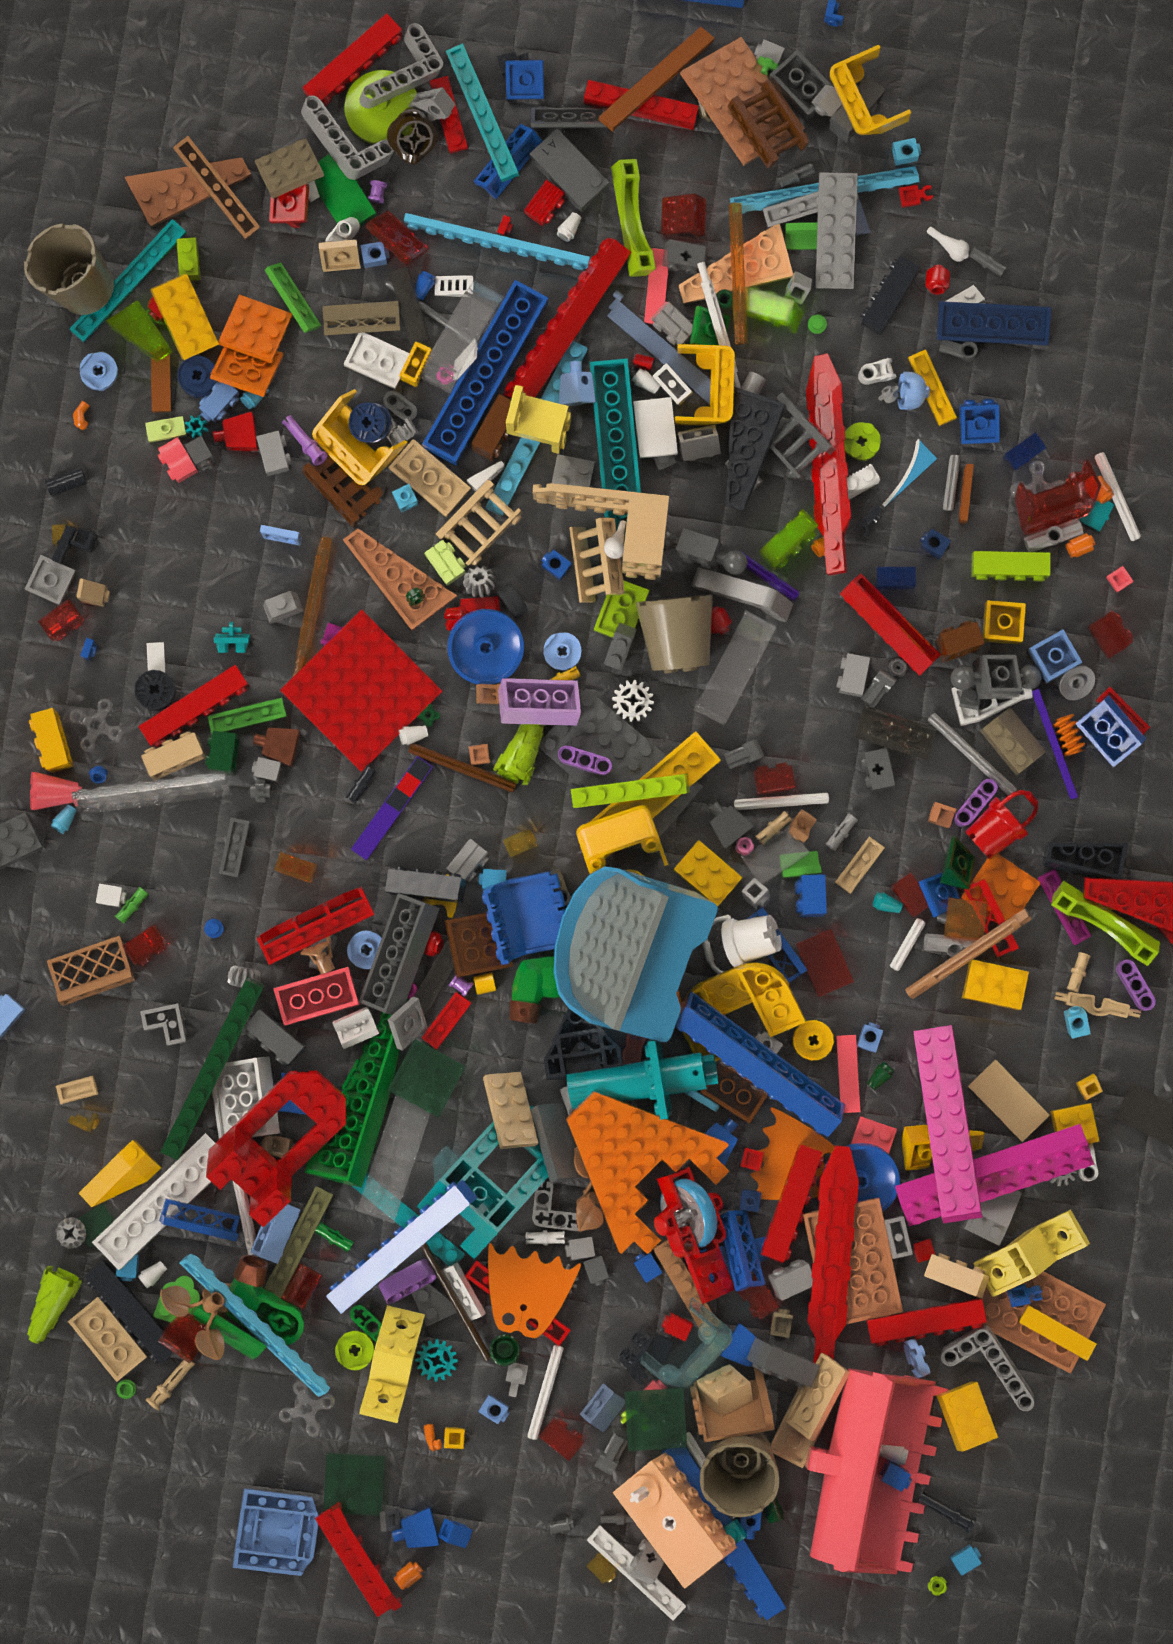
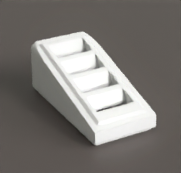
[435,276,473,297]
[467,461,505,491]

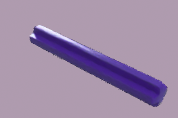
[741,551,799,601]

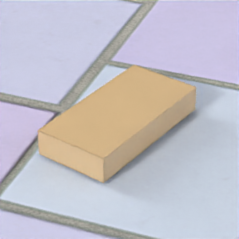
[56,1076,99,1104]

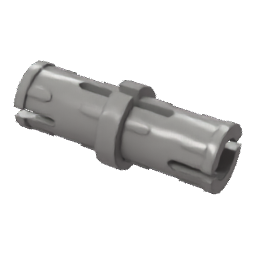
[825,813,858,851]

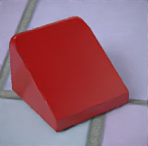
[633,354,654,372]
[912,1238,935,1263]

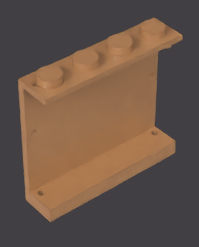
[690,1368,775,1442]

